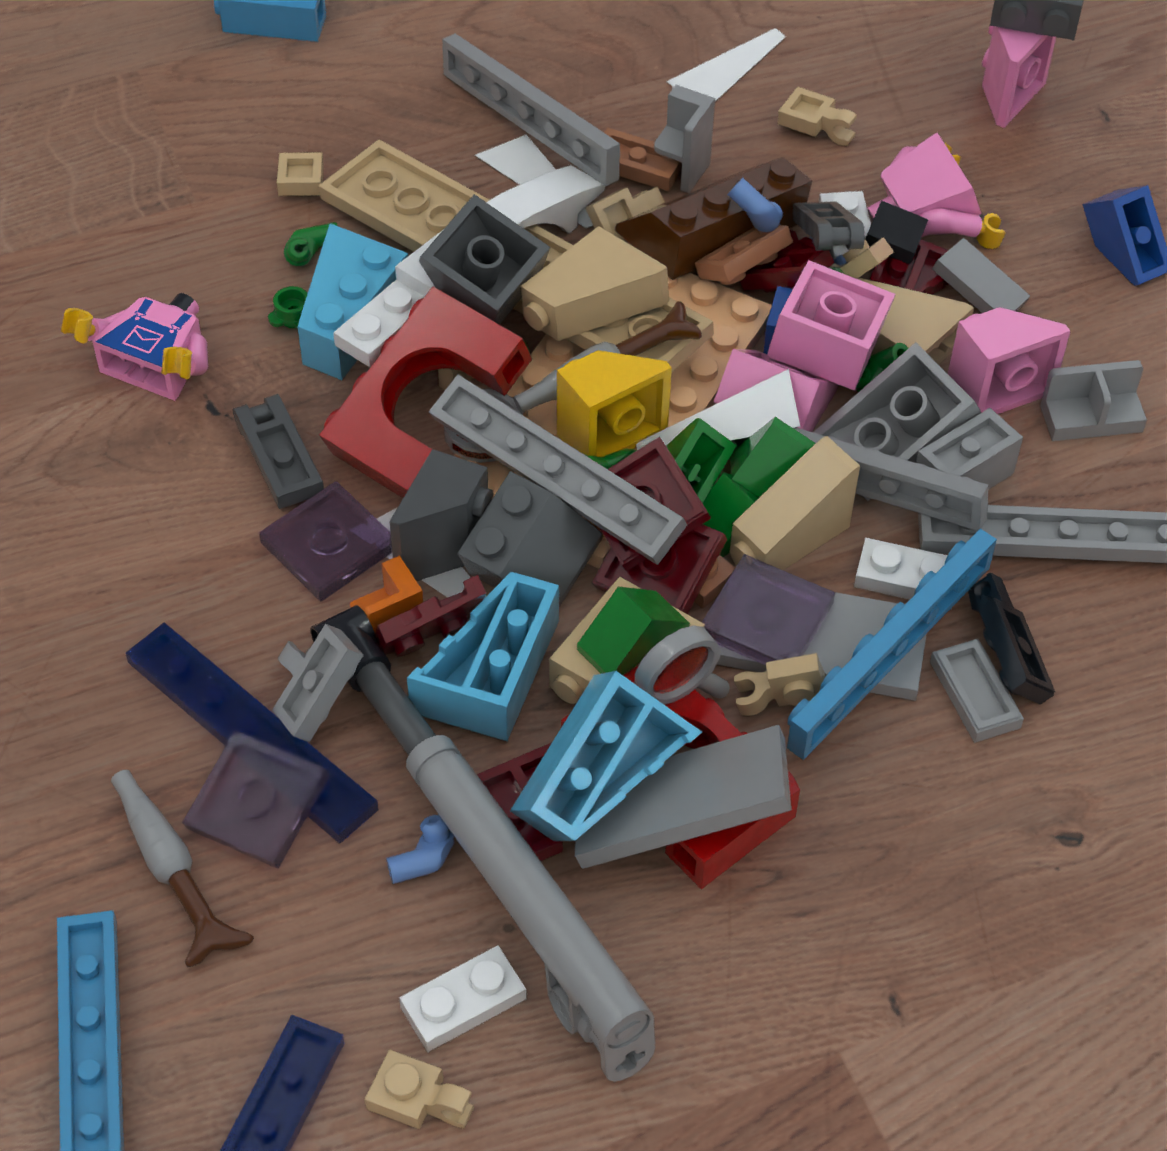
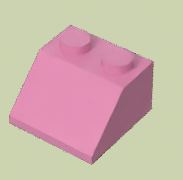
[982,26,1056,128]
[767,260,896,391]
[948,307,1070,414]
[714,349,839,432]

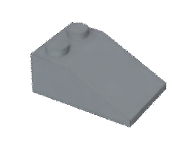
[813,342,982,501]

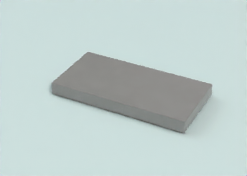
[717,574,927,701]
[575,725,791,869]

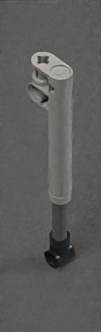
[310,605,655,1082]

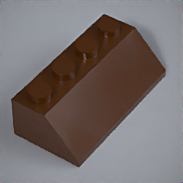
[615,157,813,280]

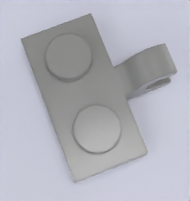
[272,624,363,742]

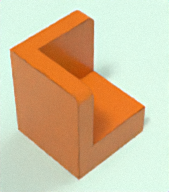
[350,555,423,633]

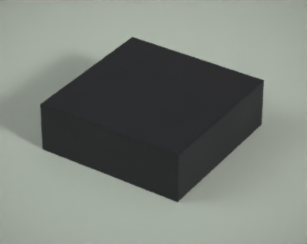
[865,200,928,264]

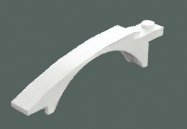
[333,165,605,367]

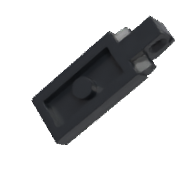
[968,572,1055,704]

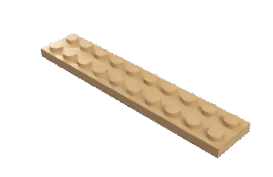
[318,140,714,372]

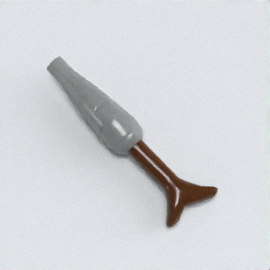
[513,301,702,413]
[111,770,254,967]

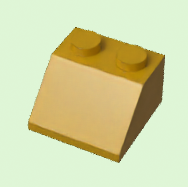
[557,350,672,457]

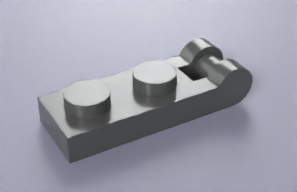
[793,202,865,251]
[233,394,324,509]

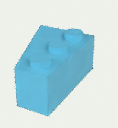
[297,223,408,380]
[407,572,559,741]
[510,671,702,841]

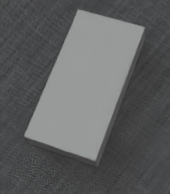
[932,238,1030,313]
[930,638,1024,743]

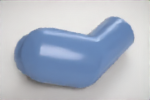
[727,177,783,232]
[386,815,454,884]

